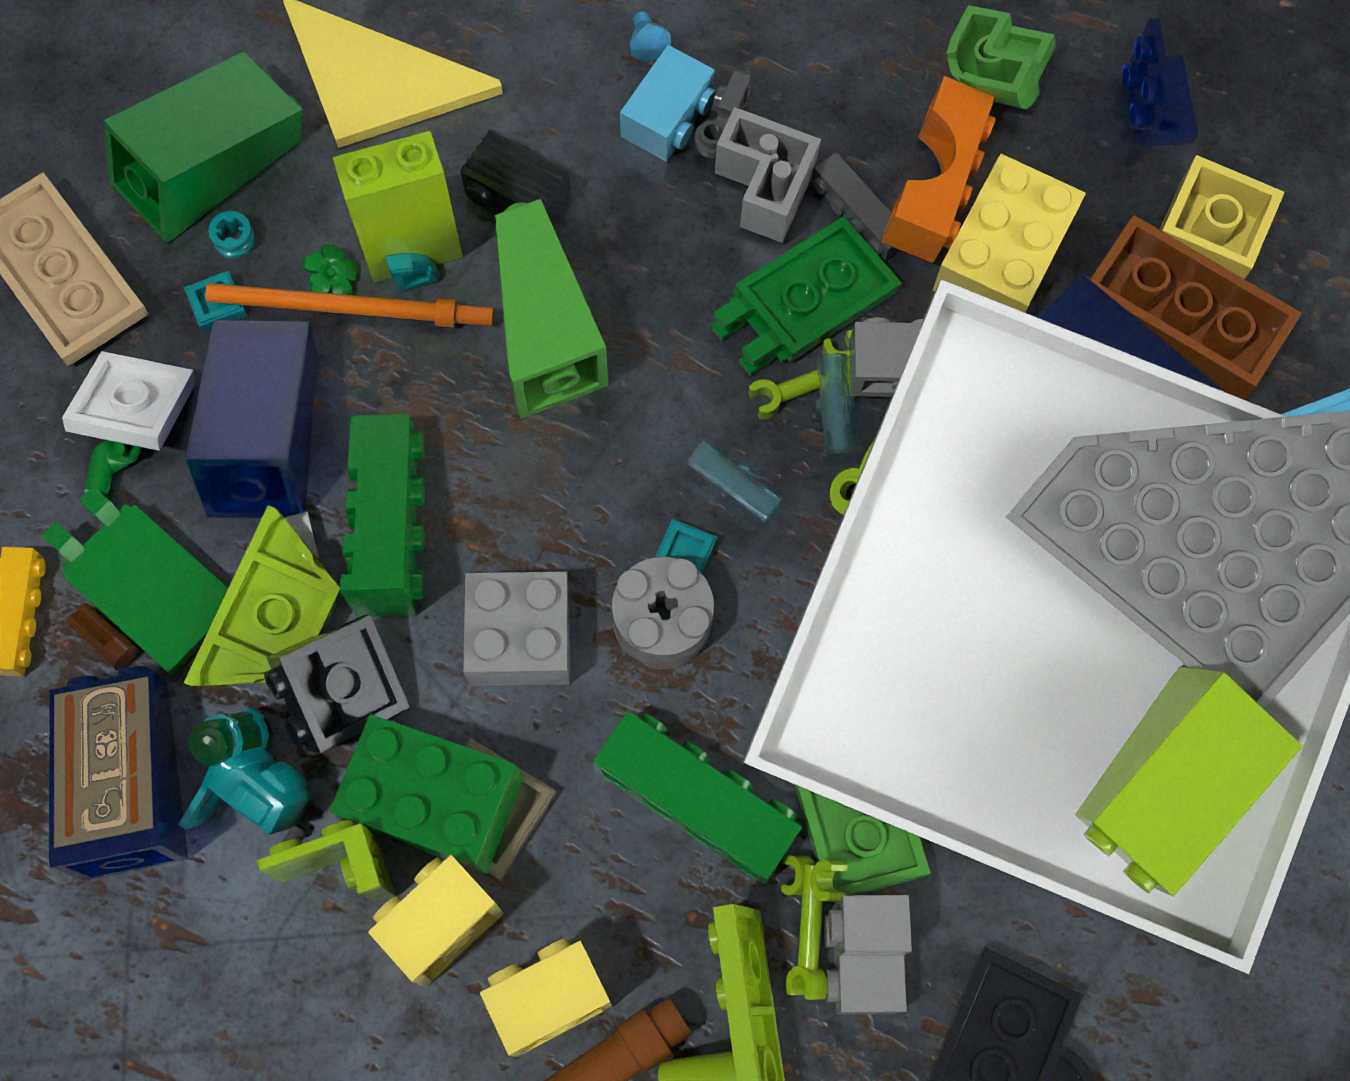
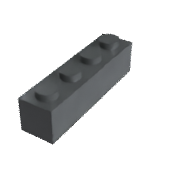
[812,152,901,263]

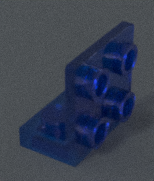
[1122,18,1198,147]

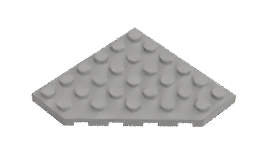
[1005,411,1350,709]

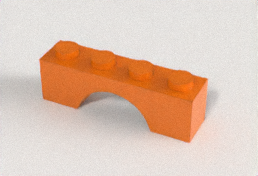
[881,76,996,263]

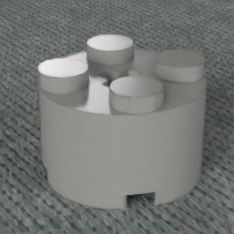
[612,557,714,670]

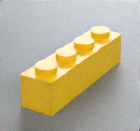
[0,547,46,677]

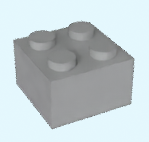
[463,571,570,686]

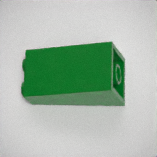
[104,51,303,243]

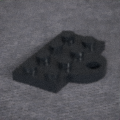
[926,947,1095,1081]

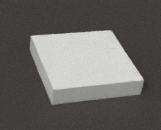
[62,351,196,451]

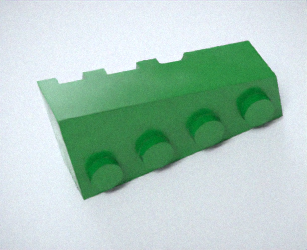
[340,414,425,618]

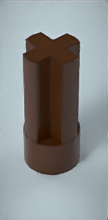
[66,603,138,671]

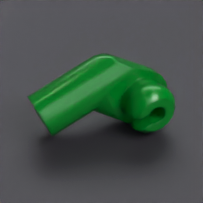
[83,440,142,497]

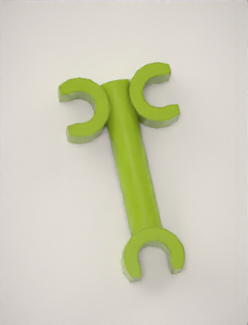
[748,330,856,420]
[781,855,848,1000]

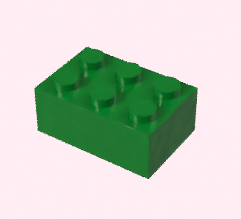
[329,714,525,875]

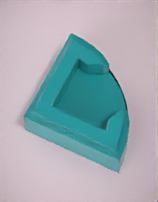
[386,253,441,292]

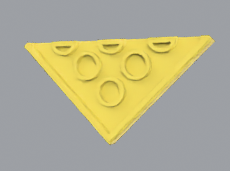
[283,0,503,148]

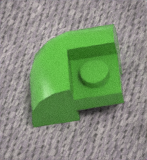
[946,5,1056,109]

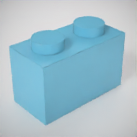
[620,45,717,162]

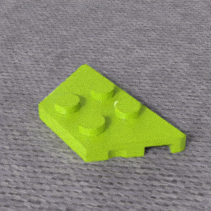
[184,505,342,686]

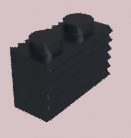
[460,129,571,219]

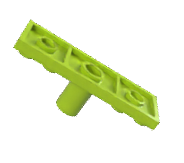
[658,904,785,1081]

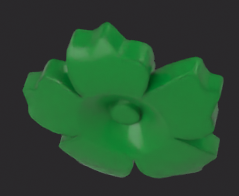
[301,244,358,295]

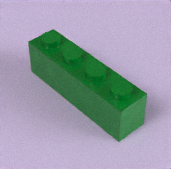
[593,711,802,886]

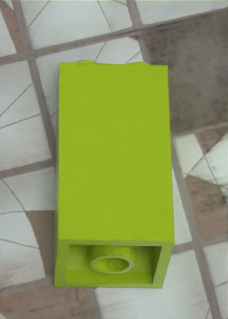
[332,131,463,283]
[1075,667,1303,897]

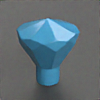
[629,11,671,62]

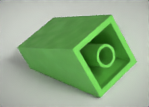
[495,199,609,419]

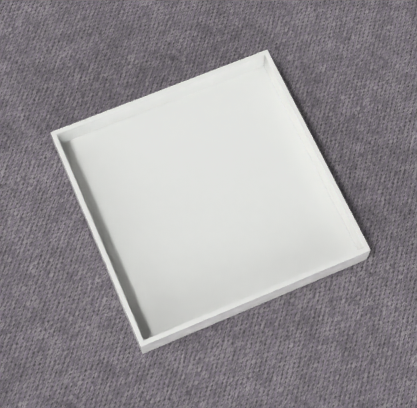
[743,280,1350,974]

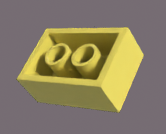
[932,154,1086,313]

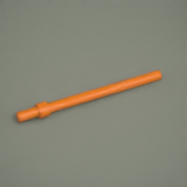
[206,283,494,328]

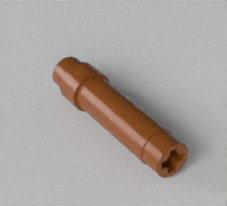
[544,997,692,1081]

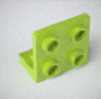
[257,820,396,904]

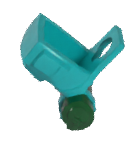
[178,707,315,835]

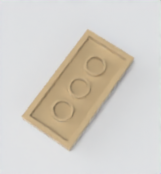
[0,172,149,367]

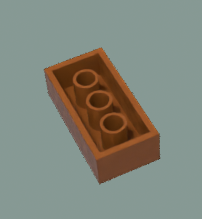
[1073,215,1302,400]

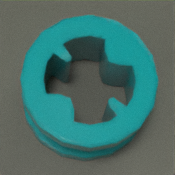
[208,211,256,259]

